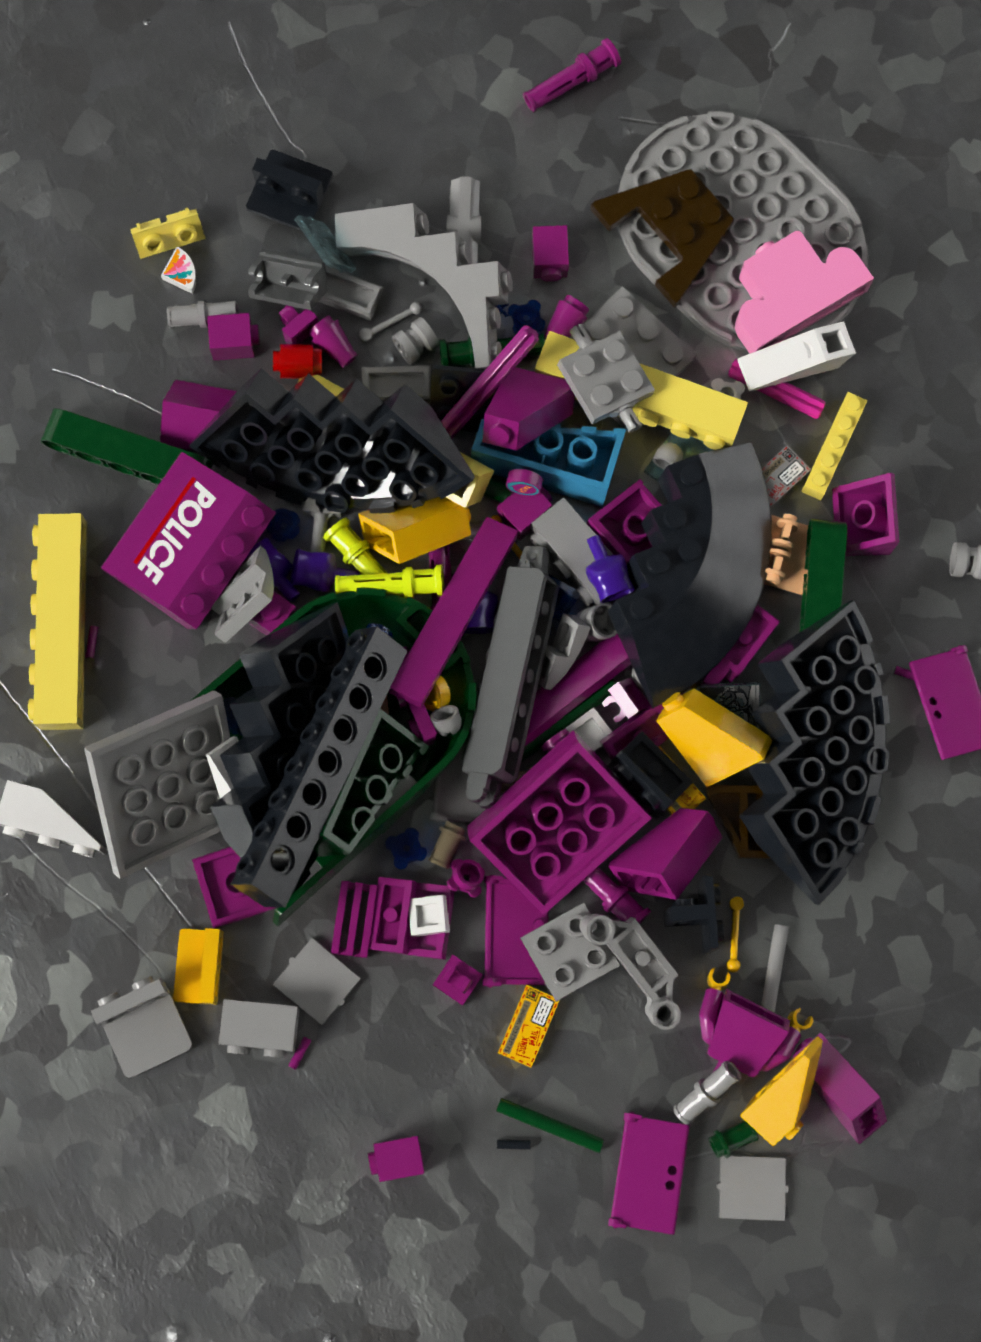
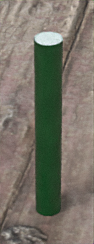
[496,1098,604,1153]

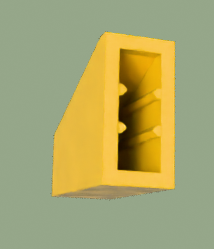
[358,497,471,564]
[656,689,773,787]

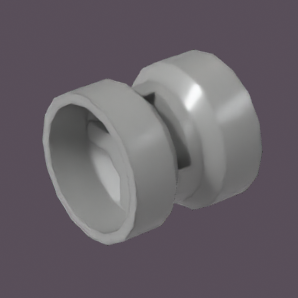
[392,317,440,365]
[949,541,981,580]
[576,603,617,643]

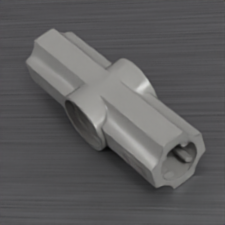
[446,177,481,265]

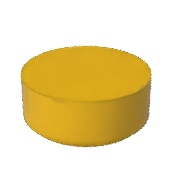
[424,675,450,711]

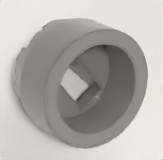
[652,442,683,470]
[430,705,462,736]

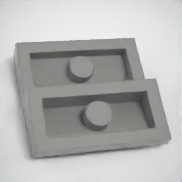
[211,546,274,643]

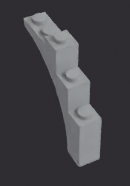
[335,203,512,369]

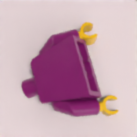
[699,967,814,1077]

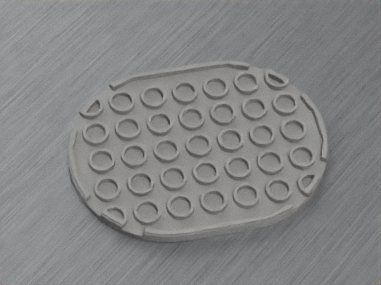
[618,111,869,352]

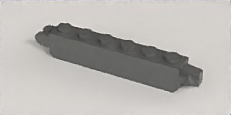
[462,546,559,810]

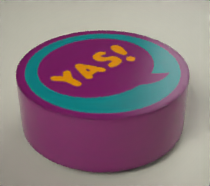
[506,469,543,496]

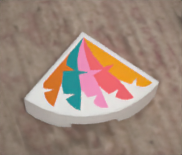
[161,247,196,294]

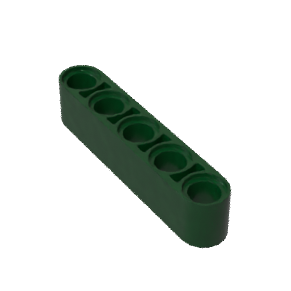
[41,408,213,485]
[799,519,847,633]

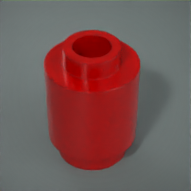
[273,344,322,379]

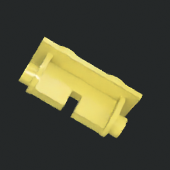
[131,208,206,259]

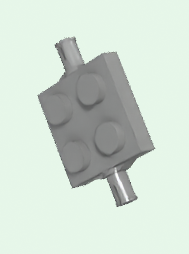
[557,324,655,433]

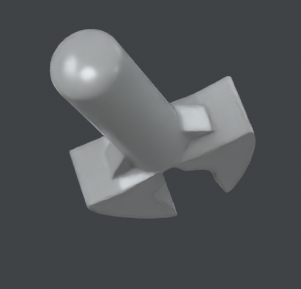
[302,497,342,552]

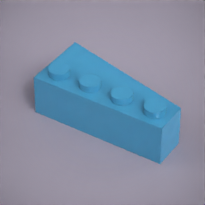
[471,419,626,507]

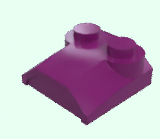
[586,479,662,563]

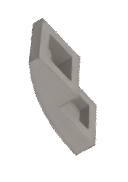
[538,613,591,690]

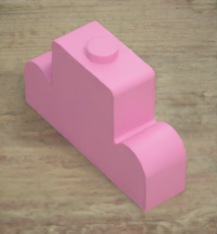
[735,231,874,354]

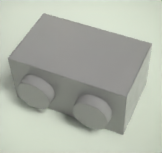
[218,999,300,1058]

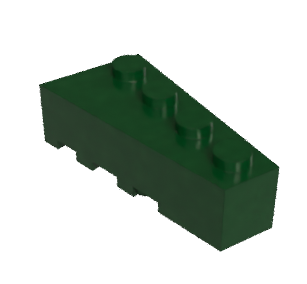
[313,709,430,857]

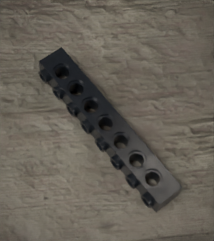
[231,626,407,907]

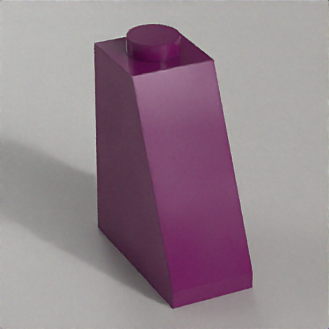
[482,367,576,451]
[608,808,723,900]
[793,1033,887,1145]

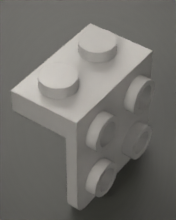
[91,976,193,1078]

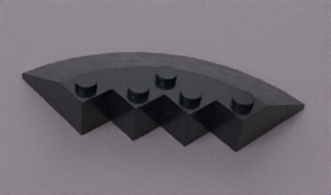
[189,368,475,513]
[608,442,772,709]
[739,600,890,905]
[210,602,350,894]

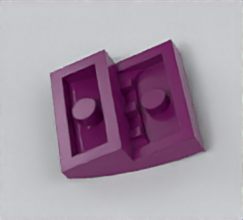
[368,877,455,960]

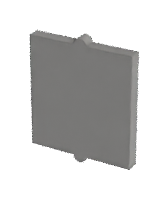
[273,938,361,1025]
[716,1156,789,1221]

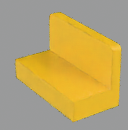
[173,928,224,1005]

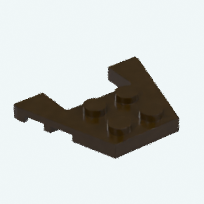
[590,169,734,308]

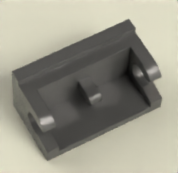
[248,249,328,310]

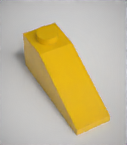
[740,1036,823,1146]

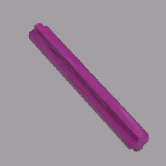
[441,325,539,439]

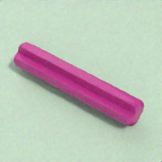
[728,358,826,419]

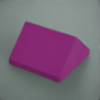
[160,379,237,454]
[832,472,900,556]

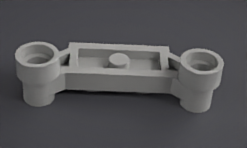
[580,914,681,1030]

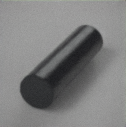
[497,1140,530,1150]

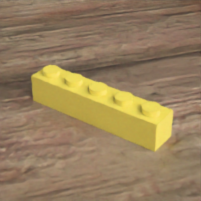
[801,392,868,501]

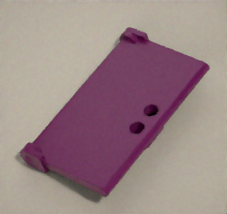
[909,645,981,761]
[483,875,549,988]
[608,1112,690,1235]

